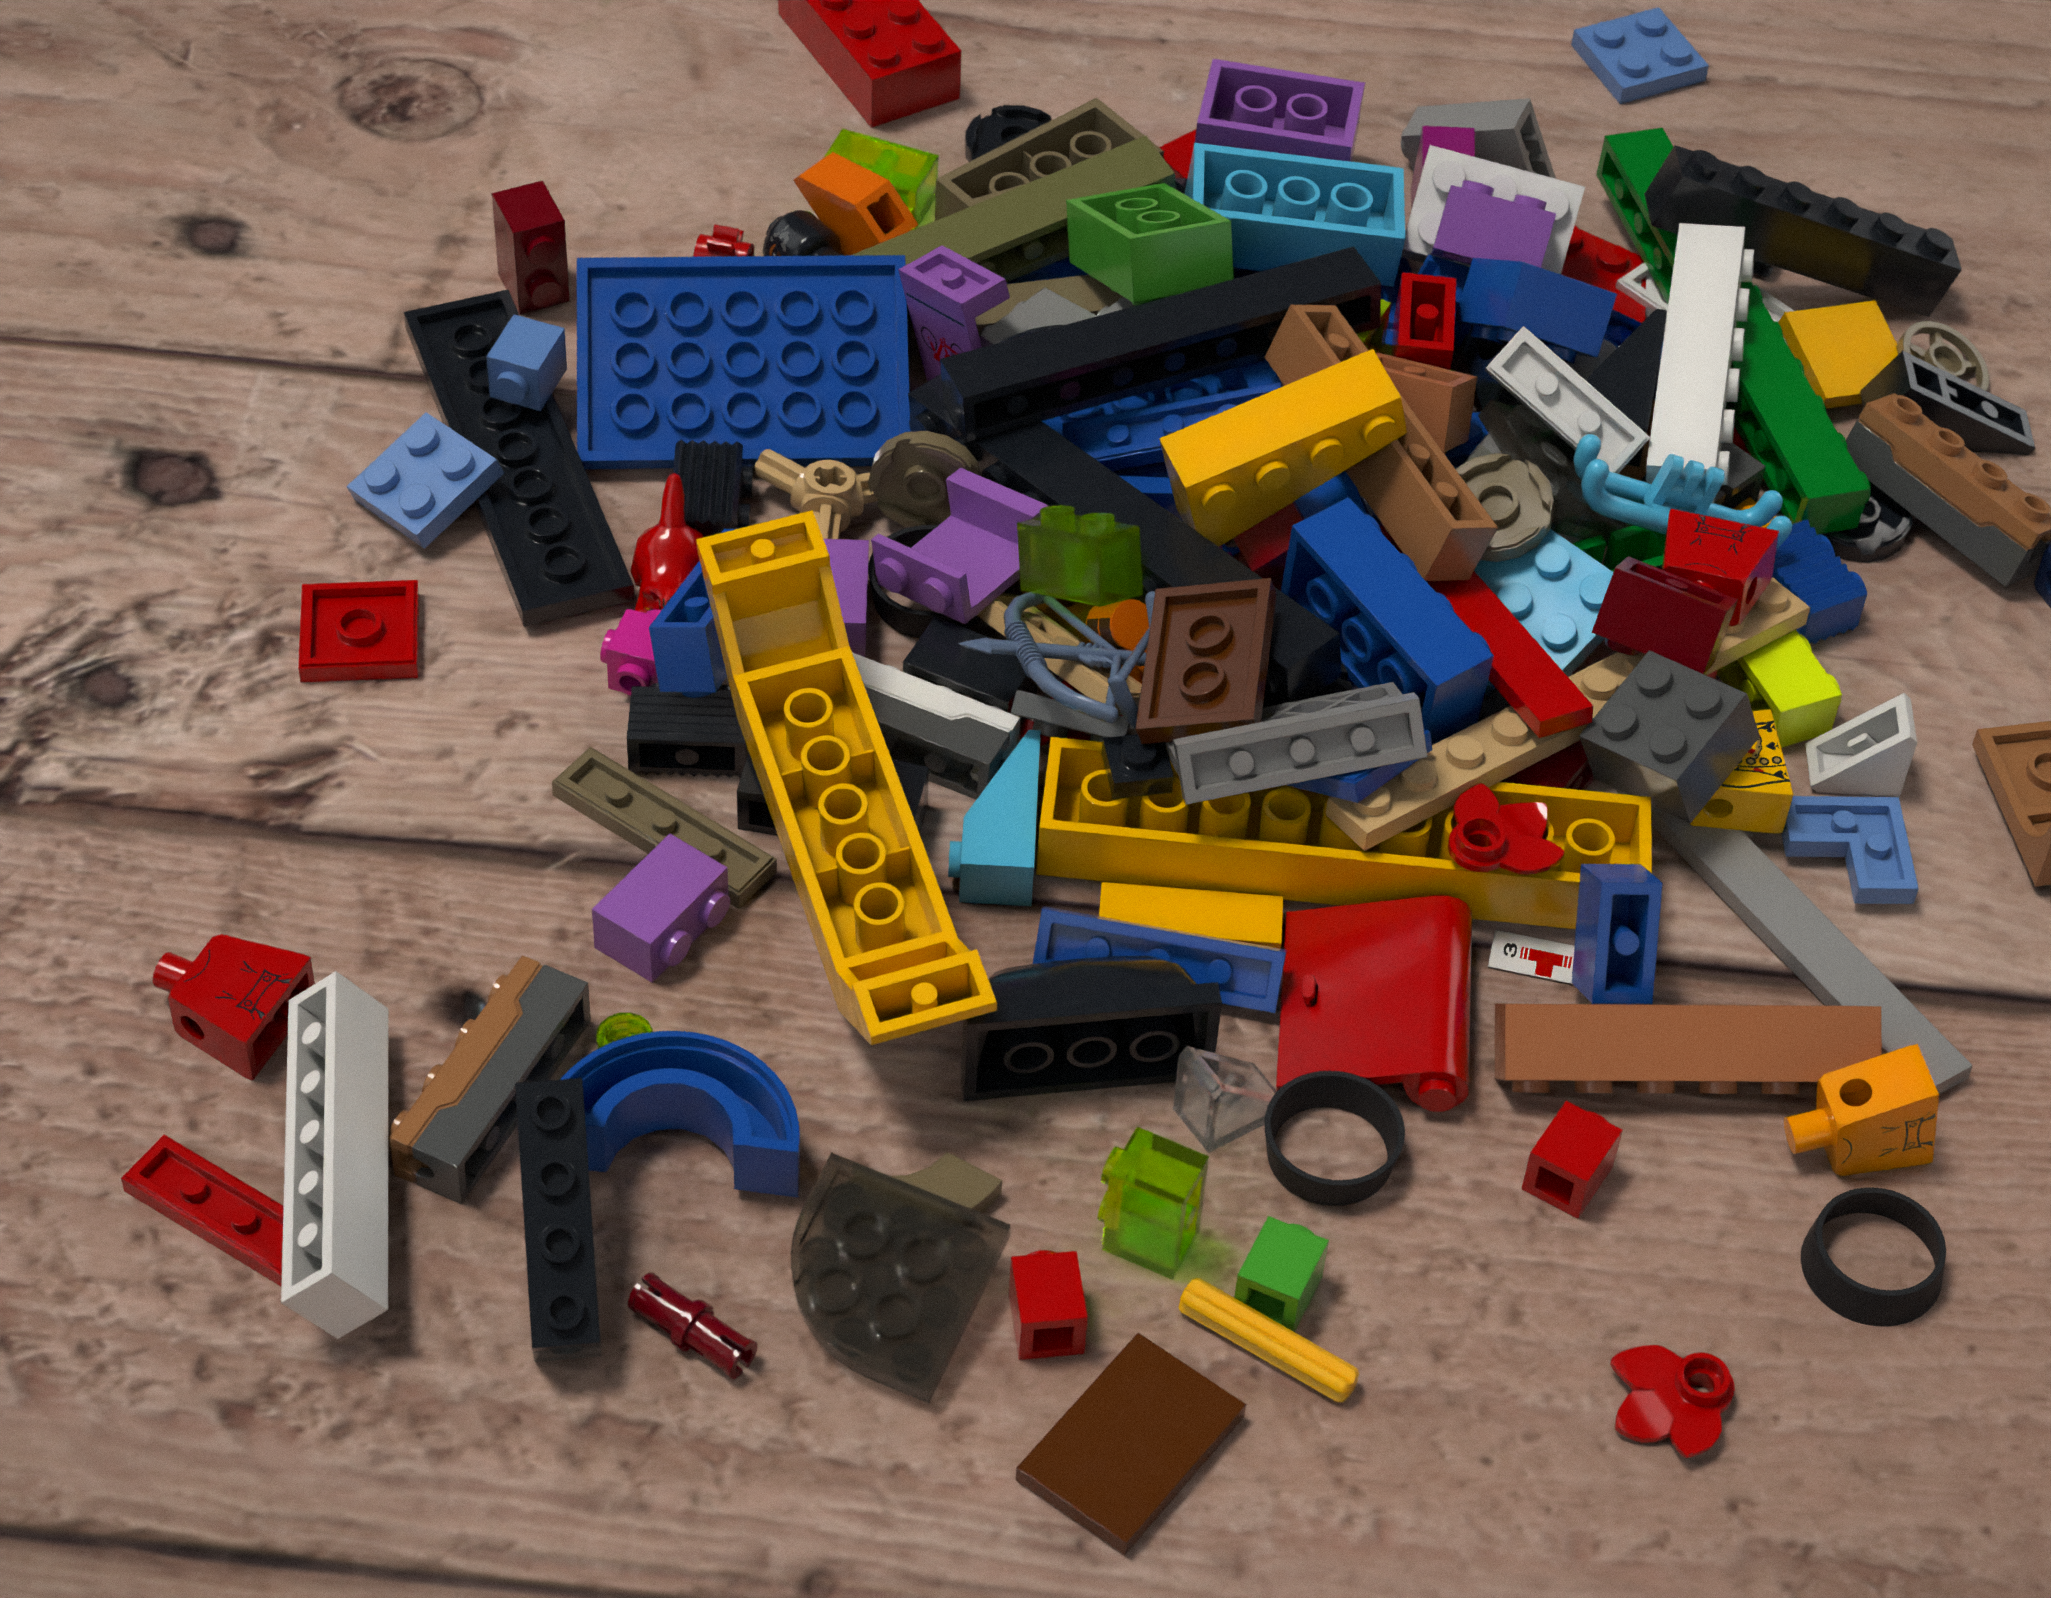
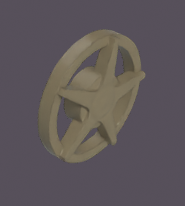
[1896,321,1989,391]

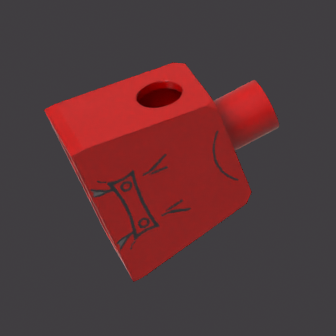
[1662,509,1779,626]
[152,934,315,1081]

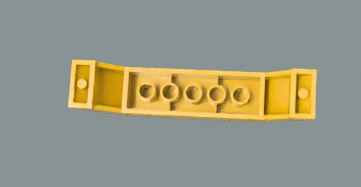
[696,510,997,1045]

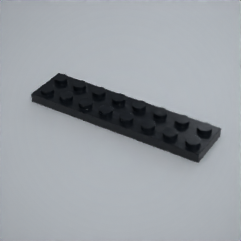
[404,289,634,627]

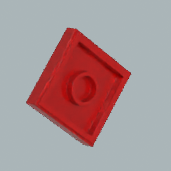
[298,580,419,682]

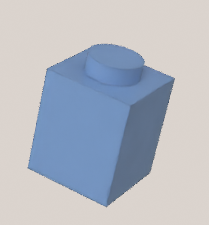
[486,314,567,411]

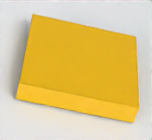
[1778,300,1898,409]

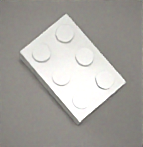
[1401,145,1585,274]

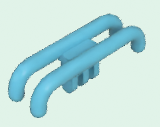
[1573,434,1792,548]

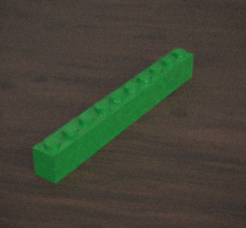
[1596,127,1870,534]

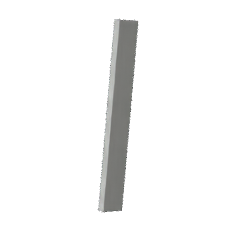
[1617,789,1973,1095]

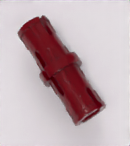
[627,1272,758,1379]

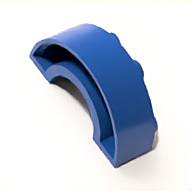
[560,1031,800,1198]

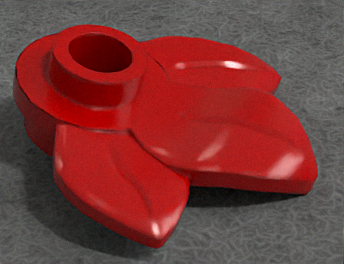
[1448,783,1564,875]
[1610,1345,1735,1458]

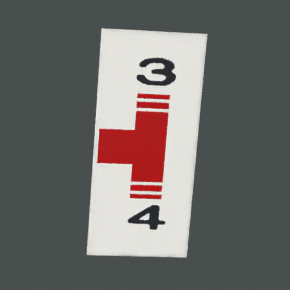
[1488,930,1574,984]

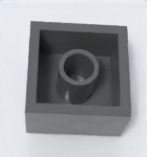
[1579,650,1760,823]

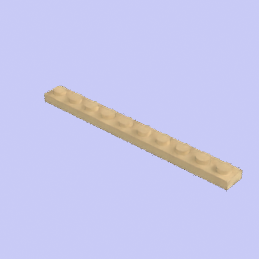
[1326,577,1810,851]

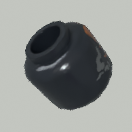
[763,210,841,256]

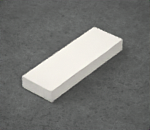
[1485,326,1651,474]

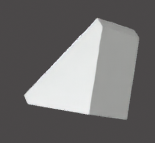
[1805,693,1917,797]

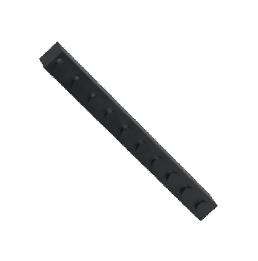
[908,374,1341,704]

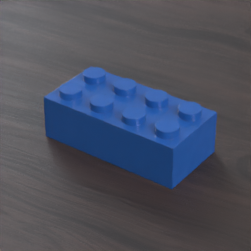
[1281,497,1494,745]

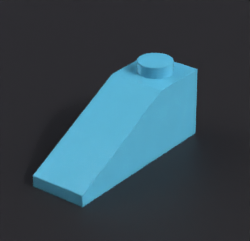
[948,730,1041,906]

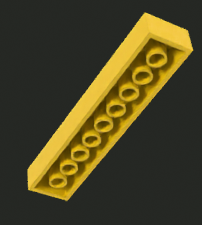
[1036,737,1652,929]

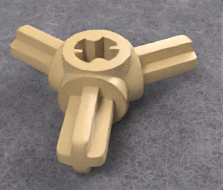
[754,449,878,539]

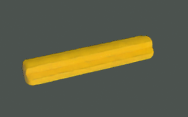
[1179,1278,1359,1402]

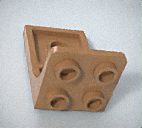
[1972,721,2051,887]

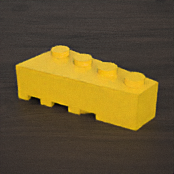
[1159,349,1407,547]

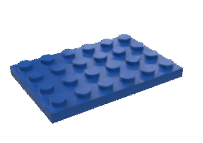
[577,255,911,469]

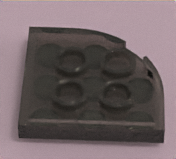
[791,1152,1011,1403]

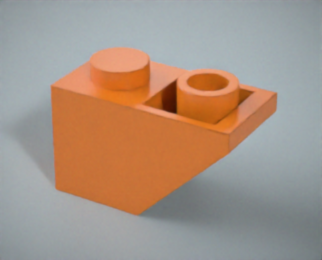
[793,152,919,256]

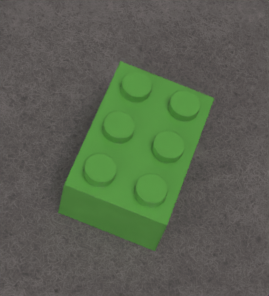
[1066,183,1234,306]

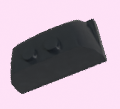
[960,956,1222,1101]

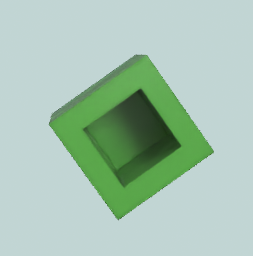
[1234,1216,1329,1332]

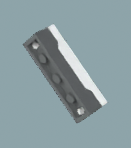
[852,652,1020,800]

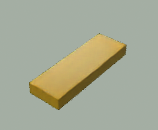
[1099,882,1283,949]

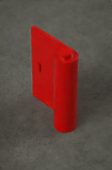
[1276,895,1472,1112]

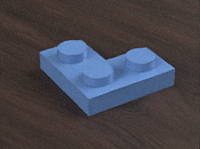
[1781,796,1919,904]

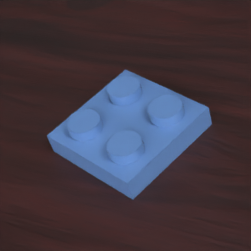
[1571,7,1709,104]
[346,412,504,549]

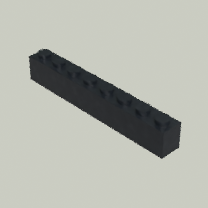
[940,246,1381,442]

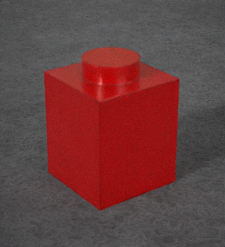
[1522,1101,1623,1219]
[1008,1250,1088,1360]

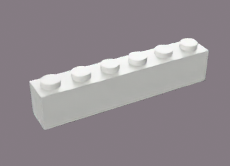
[1646,223,1754,503]
[281,971,388,1339]

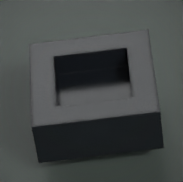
[1101,734,1174,799]

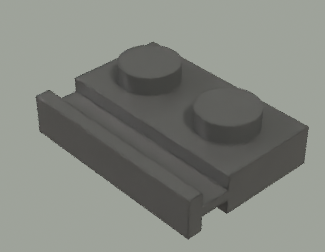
[1011,690,1137,742]

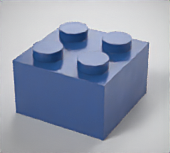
[1455,258,1617,364]

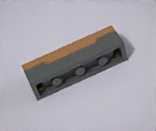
[1846,393,2051,587]
[388,955,591,1204]

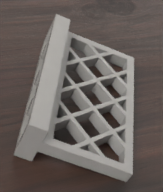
[1165,682,1428,805]

